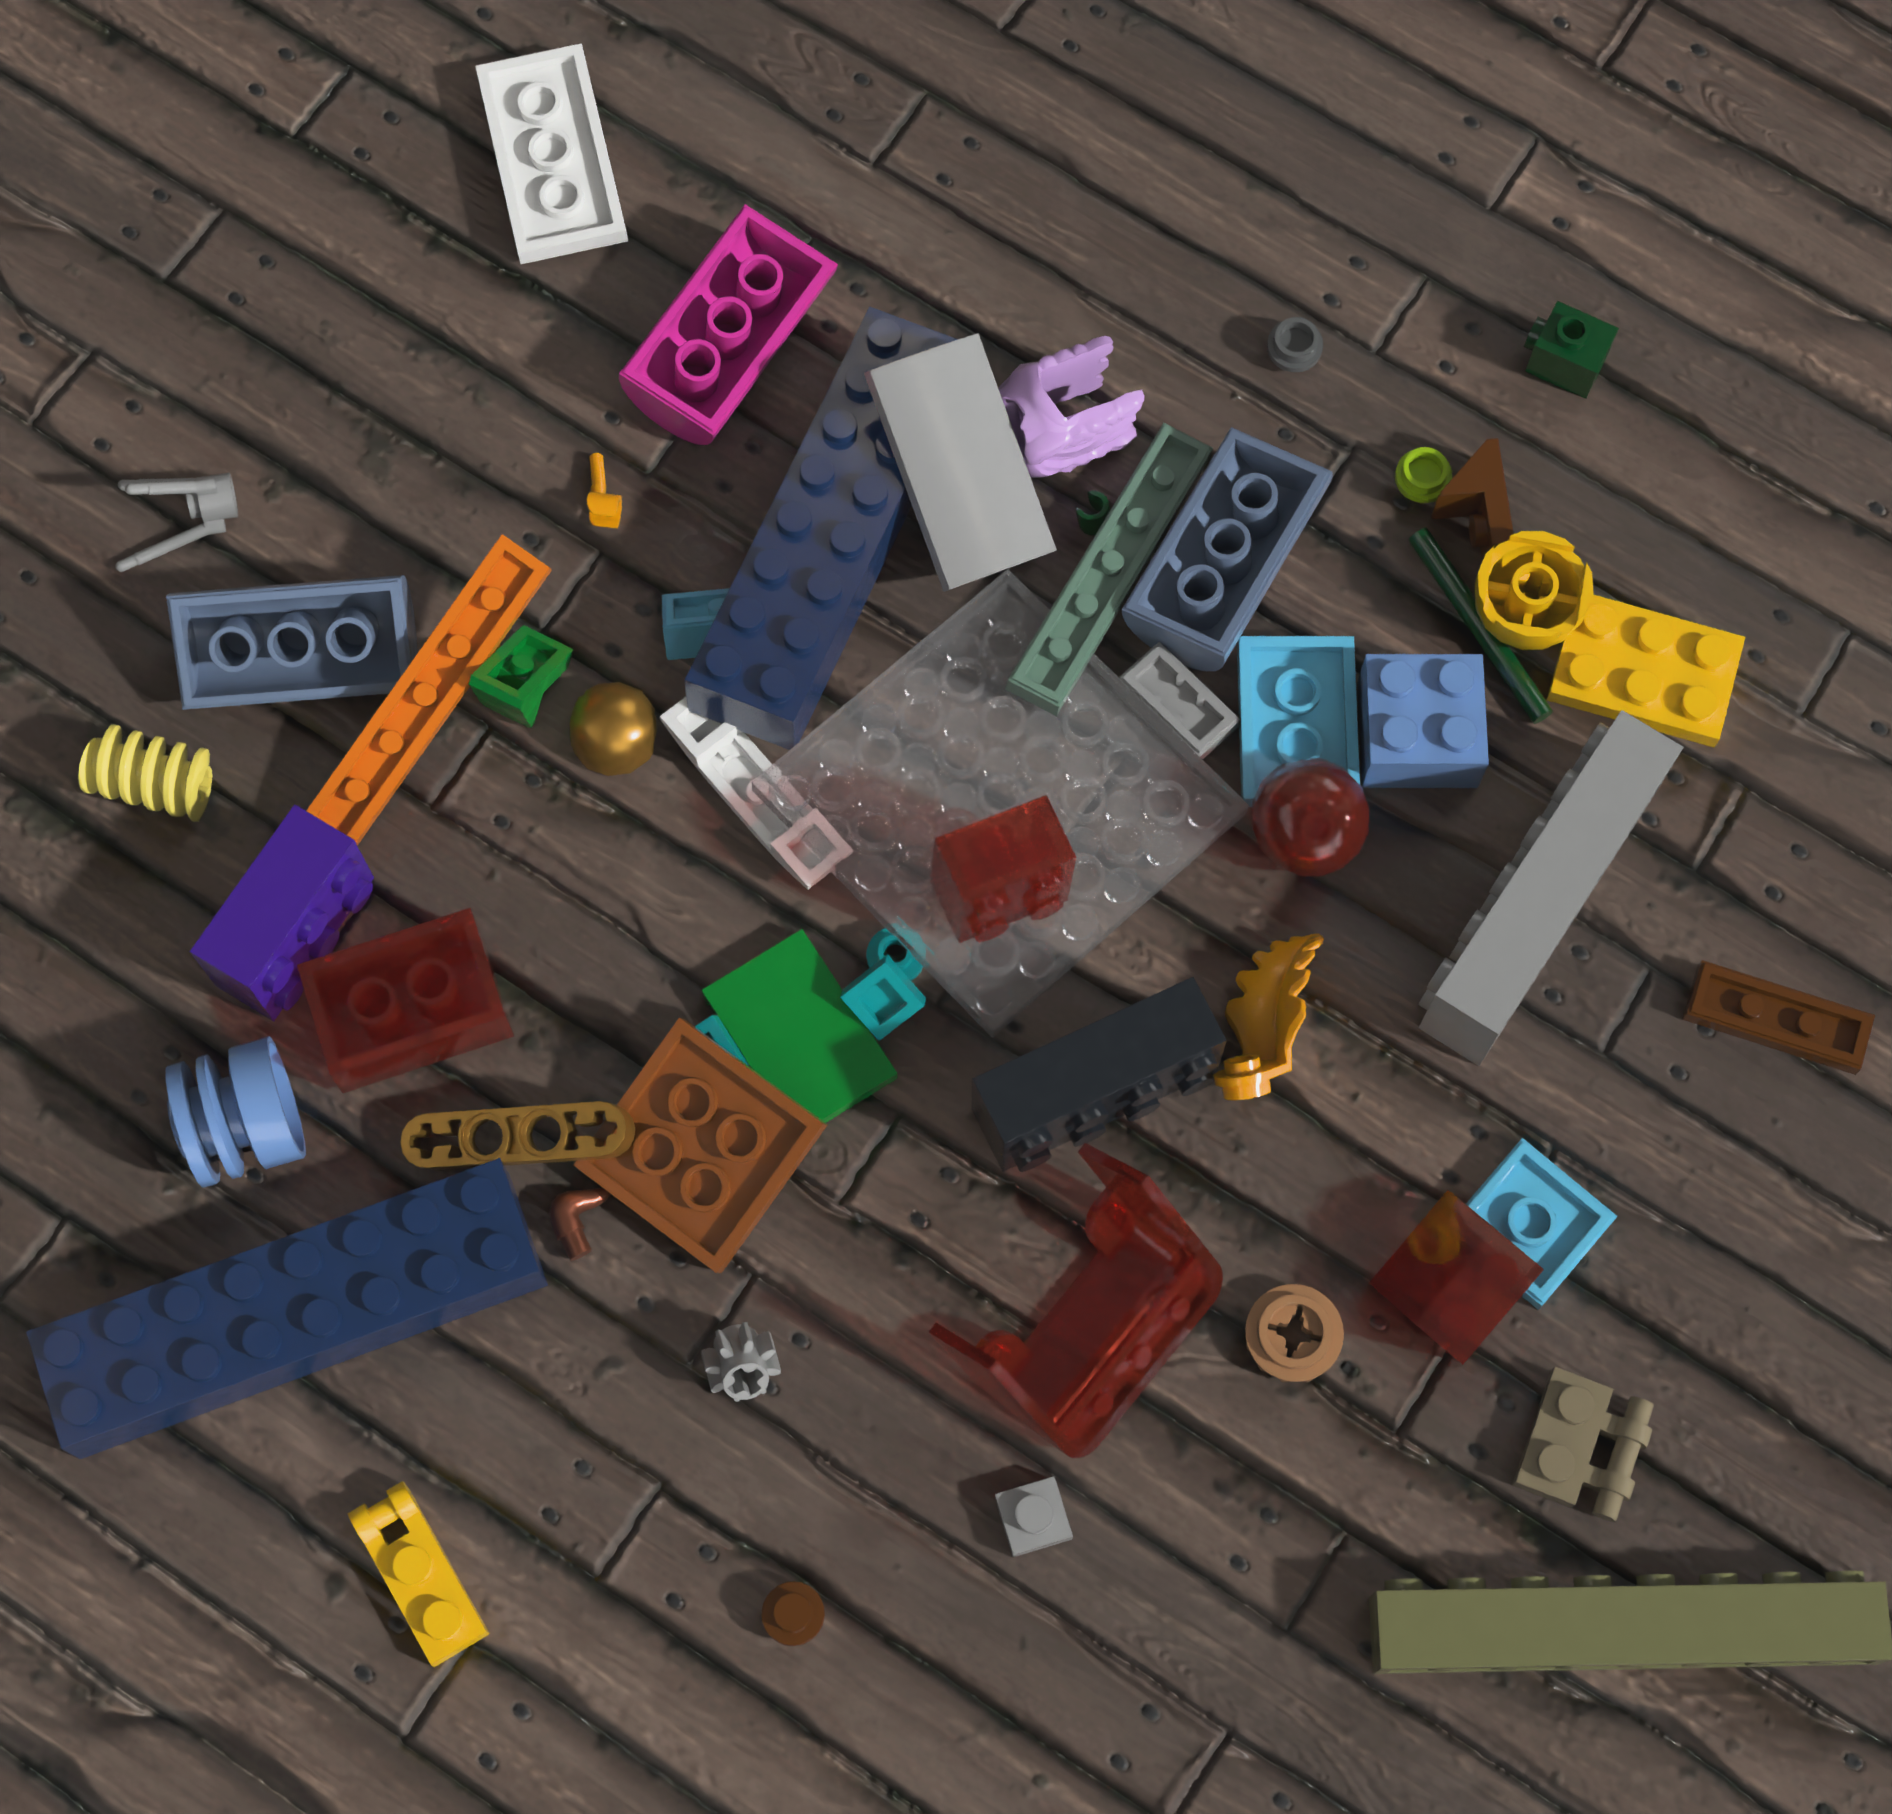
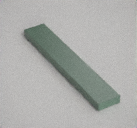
[1005,423,1213,716]

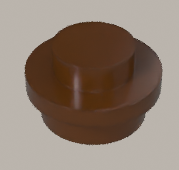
[762,1581,825,1646]

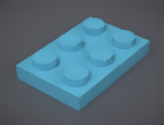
[1237,636,1361,807]

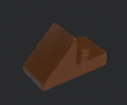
[1431,438,1514,561]

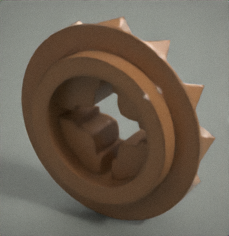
[1245,1284,1344,1383]

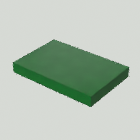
[701,929,898,1123]

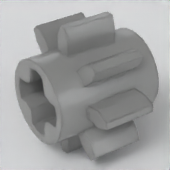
[701,1322,781,1402]

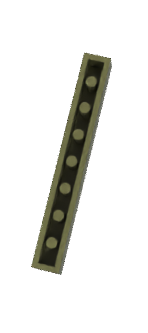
[1369,1571,1892,1674]

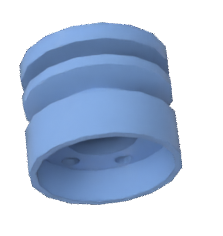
[166,1036,306,1188]

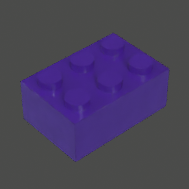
[190,804,374,1021]

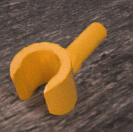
[587,453,622,528]

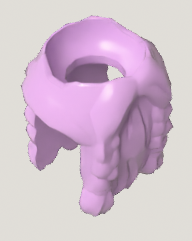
[998,336,1144,478]

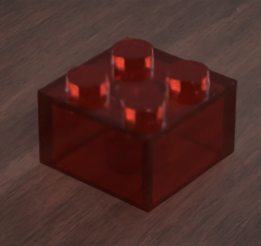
[930,795,1077,943]

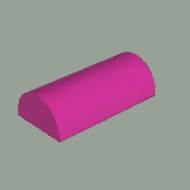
[619,204,838,445]

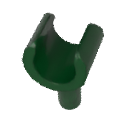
[1075,490,1110,535]

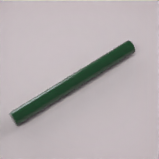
[1408,528,1553,724]

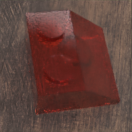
[1369,1190,1544,1365]

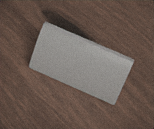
[864,333,1057,592]

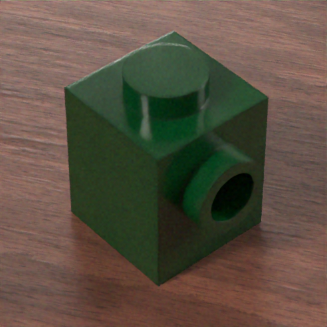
[1524,301,1619,399]

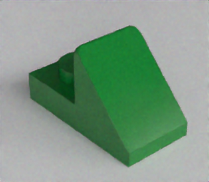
[469,625,574,728]

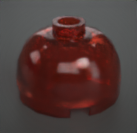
[1251,758,1370,876]

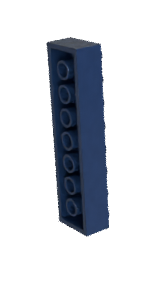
[685,306,958,752]
[26,1158,548,1459]

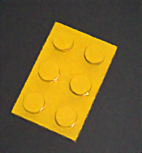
[1546,595,1745,748]

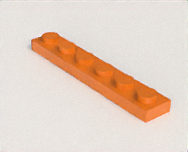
[306,534,552,846]

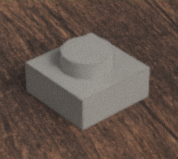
[995,1476,1073,1557]

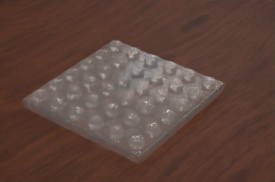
[752,569,1249,1038]

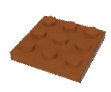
[573,1018,827,1273]

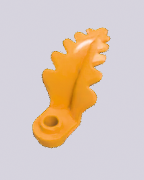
[1214,933,1324,1100]

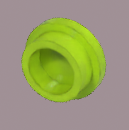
[1395,447,1452,503]

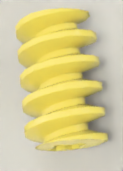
[78,724,213,822]

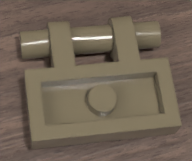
[1512,1367,1654,1522]

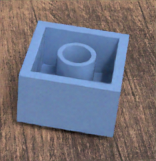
[1358,654,1489,788]

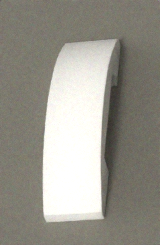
[660,696,853,890]

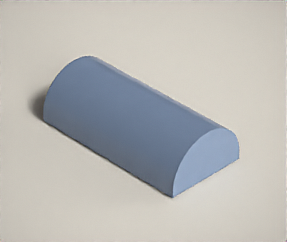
[1122,427,1333,671]
[166,575,418,710]

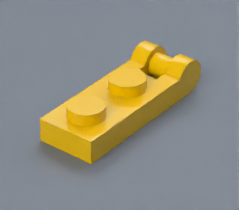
[347,1481,490,1667]

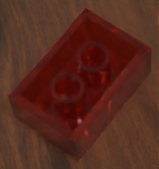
[297,908,515,1093]

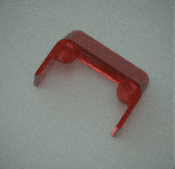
[928,1143,1223,1458]

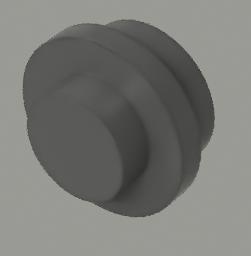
[1267,317,1323,372]

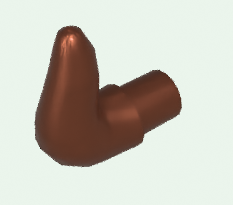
[549,1188,611,1261]

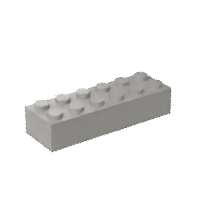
[1418,710,1684,1066]

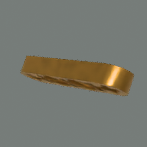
[400,1101,635,1170]

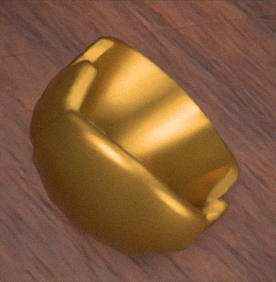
[569,682,657,776]

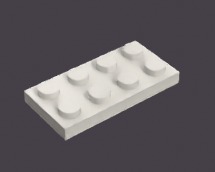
[475,43,628,264]

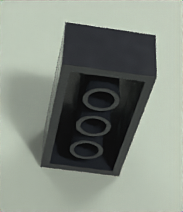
[972,977,1227,1172]

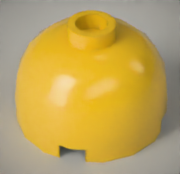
[1475,531,1594,650]

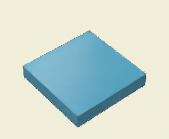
[1443,1138,1617,1310]

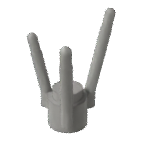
[115,472,238,572]

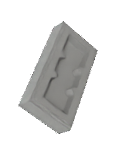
[1117,642,1241,764]

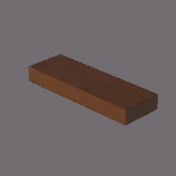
[1682,960,1875,1075]

